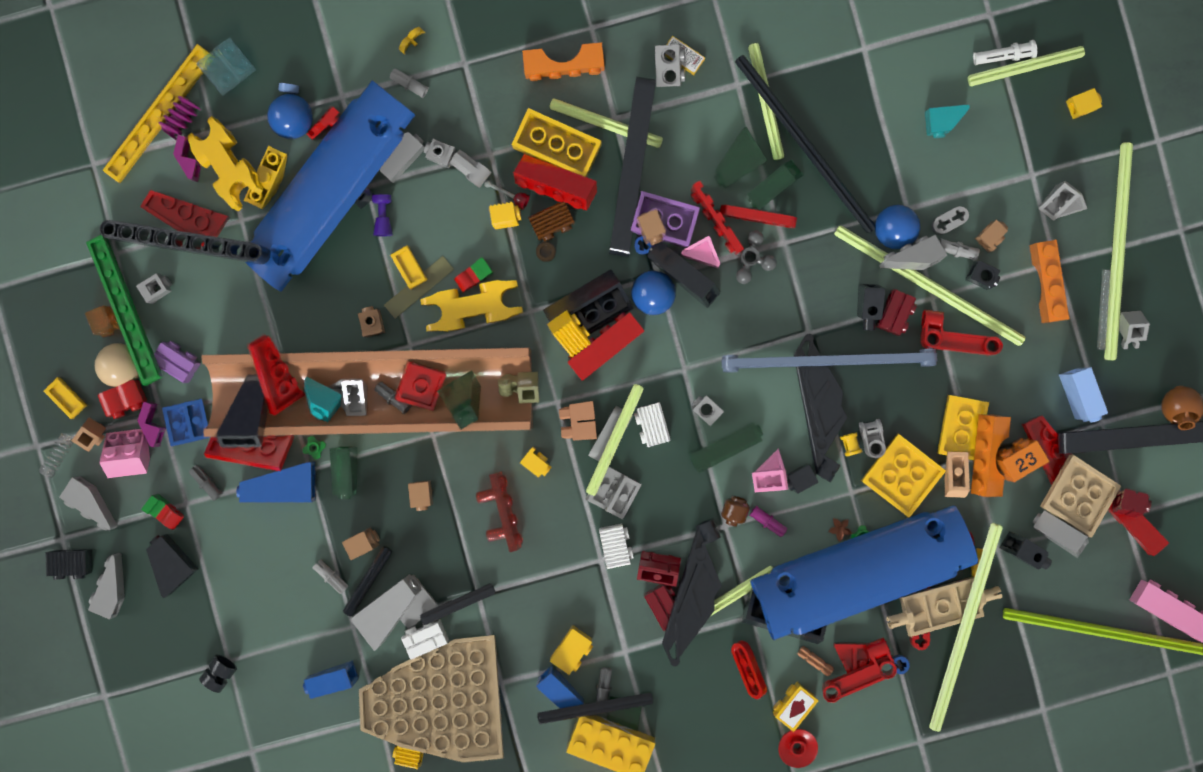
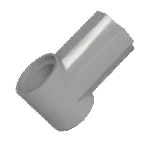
[450,150,492,188]

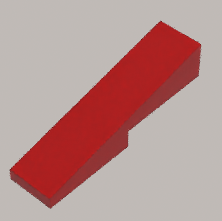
[1108,490,1169,556]

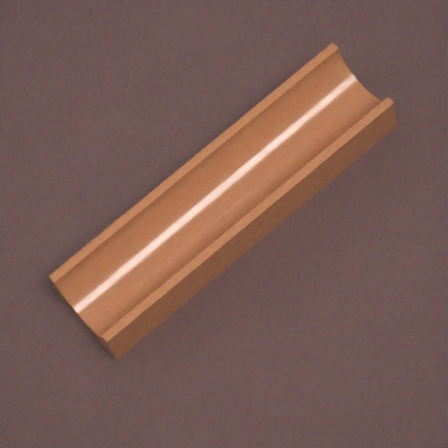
[202,348,533,437]

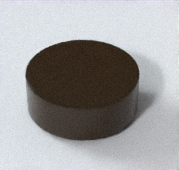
[536,242,556,262]

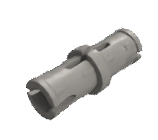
[939,238,980,261]

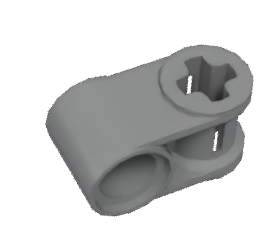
[859,419,886,458]

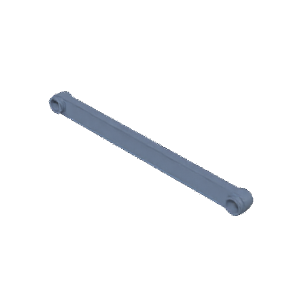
[721,349,938,373]

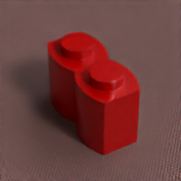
[97,379,148,419]

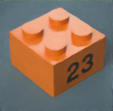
[996,438,1050,482]

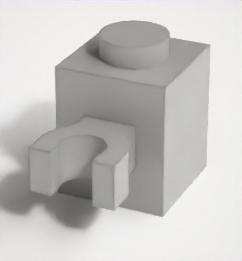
[1119,311,1150,349]

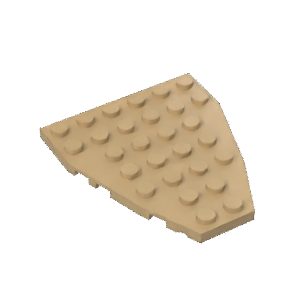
[359,635,504,762]

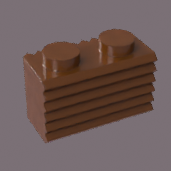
[528,201,575,242]

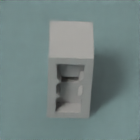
[655,45,686,87]

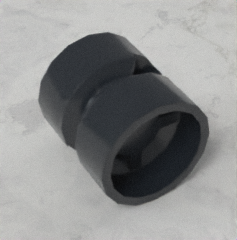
[199,655,237,693]

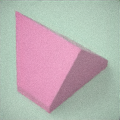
[680,236,720,269]
[752,448,788,492]

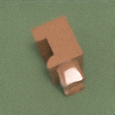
[559,401,597,440]

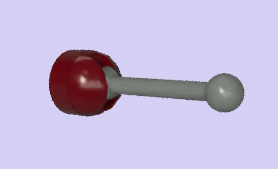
[484,180,530,210]

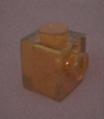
[85,306,119,338]

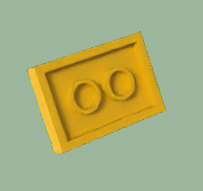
[937,395,989,460]

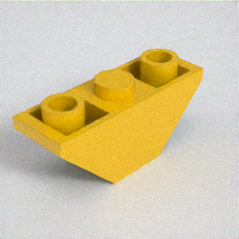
[243,146,287,209]

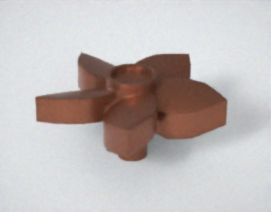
[828,518,852,542]

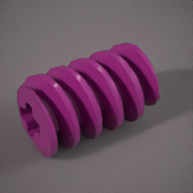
[158,96,201,140]

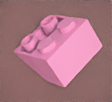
[99,429,150,478]

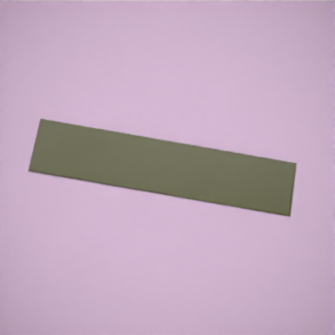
[384,256,454,318]

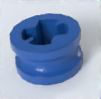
[634,236,652,255]
[890,655,910,674]

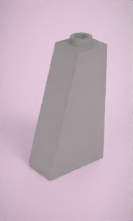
[350,574,422,651]

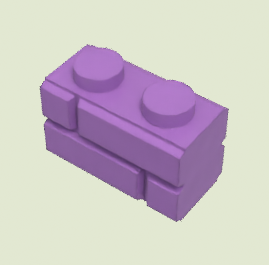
[154,340,201,383]

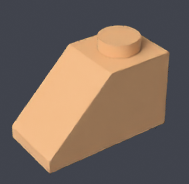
[944,452,970,498]

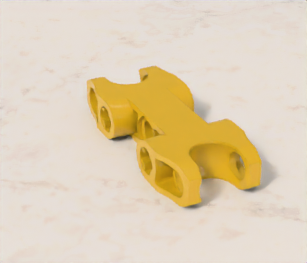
[187,116,263,211]
[420,280,524,332]

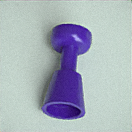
[372,194,393,237]

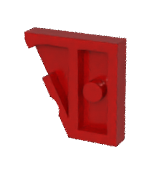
[306,106,339,140]
[834,643,873,673]

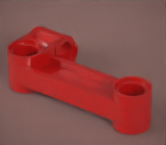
[920,310,1003,356]
[822,637,897,703]

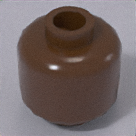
[721,496,750,527]

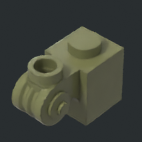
[498,372,539,403]

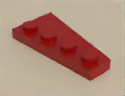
[690,180,744,255]
[140,190,230,247]
[248,335,305,415]
[1022,415,1072,485]
[204,435,294,471]

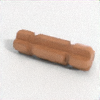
[797,646,834,676]

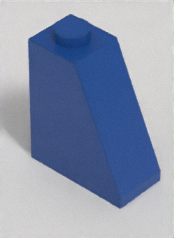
[303,660,359,699]
[536,665,584,709]

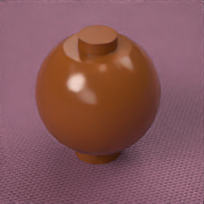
[1161,386,1203,430]

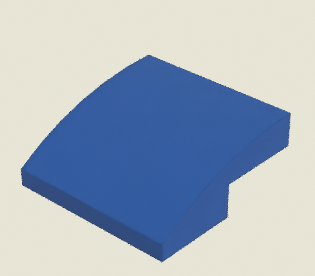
[162,399,211,447]

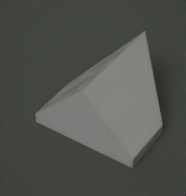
[1038,181,1087,221]
[328,379,368,416]

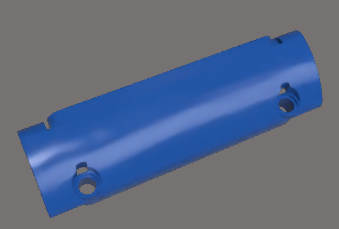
[245,80,415,292]
[750,505,978,640]

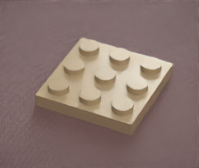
[1040,455,1121,538]

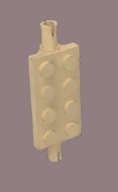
[886,577,1002,637]

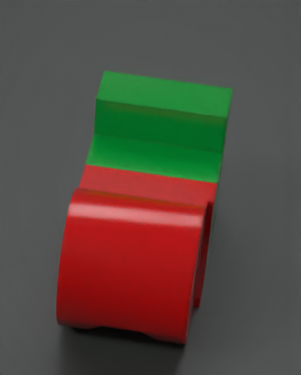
[454,257,494,293]
[141,494,184,530]

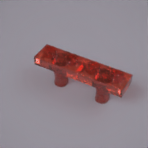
[476,471,523,552]

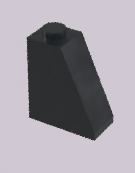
[146,534,199,598]

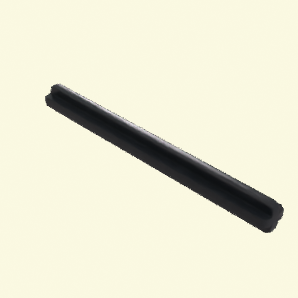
[537,693,653,724]

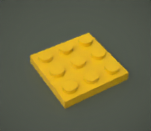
[861,434,946,518]

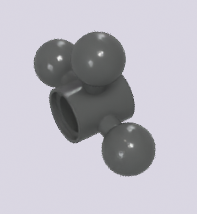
[736,230,777,284]

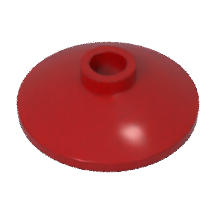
[778,729,818,768]

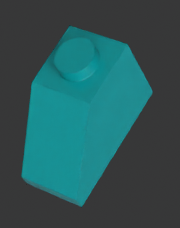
[925,105,970,138]
[304,377,342,423]

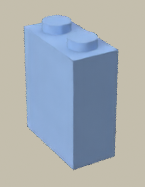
[1059,367,1108,423]

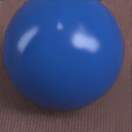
[267,94,313,139]
[875,205,920,250]
[631,271,676,315]

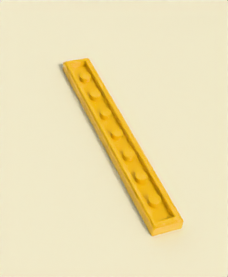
[102,44,215,183]

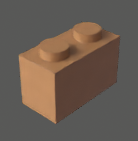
[637,209,666,245]
[342,527,380,560]

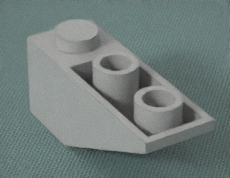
[879,235,947,270]
[59,476,118,530]
[88,553,125,620]

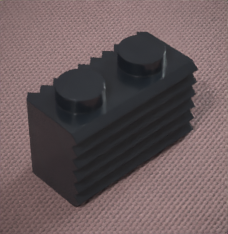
[45,549,93,580]

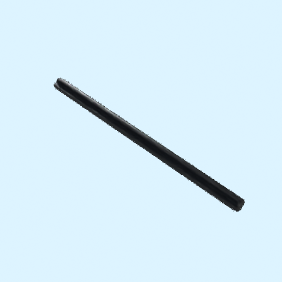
[735,55,876,233]

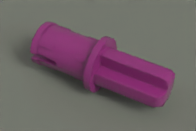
[749,505,787,537]

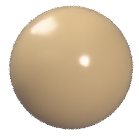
[95,343,139,387]

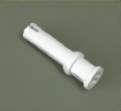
[973,40,1037,65]

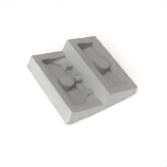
[586,467,641,519]
[400,574,438,629]

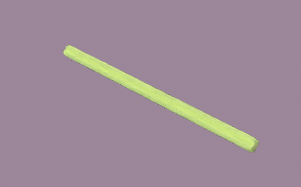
[1104,142,1133,360]
[835,225,1026,346]
[929,523,1003,732]

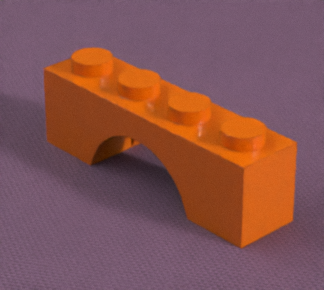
[522,42,604,81]
[1029,240,1069,323]
[971,414,1011,497]

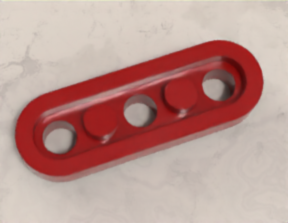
[731,640,767,699]

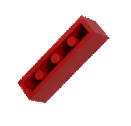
[513,154,597,211]
[567,312,644,381]

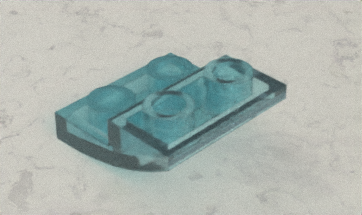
[196,37,256,96]

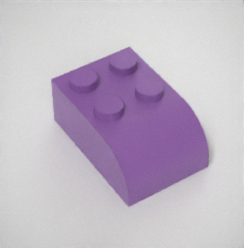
[631,191,700,248]

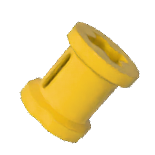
[840,432,863,456]

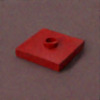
[394,361,447,411]

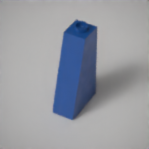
[236,461,315,502]

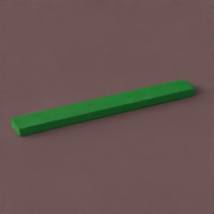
[86,235,163,386]

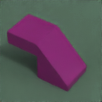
[173,135,202,182]
[137,401,166,447]

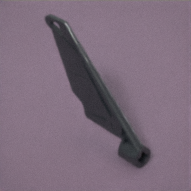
[794,334,847,483]
[662,518,722,667]

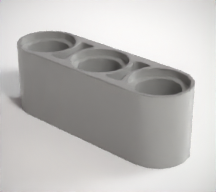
[588,406,633,462]

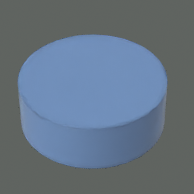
[278,83,299,94]

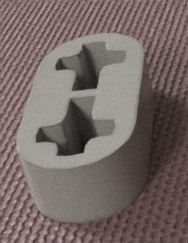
[931,206,969,235]

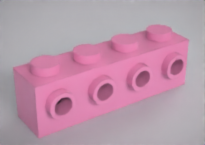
[1129,580,1203,643]

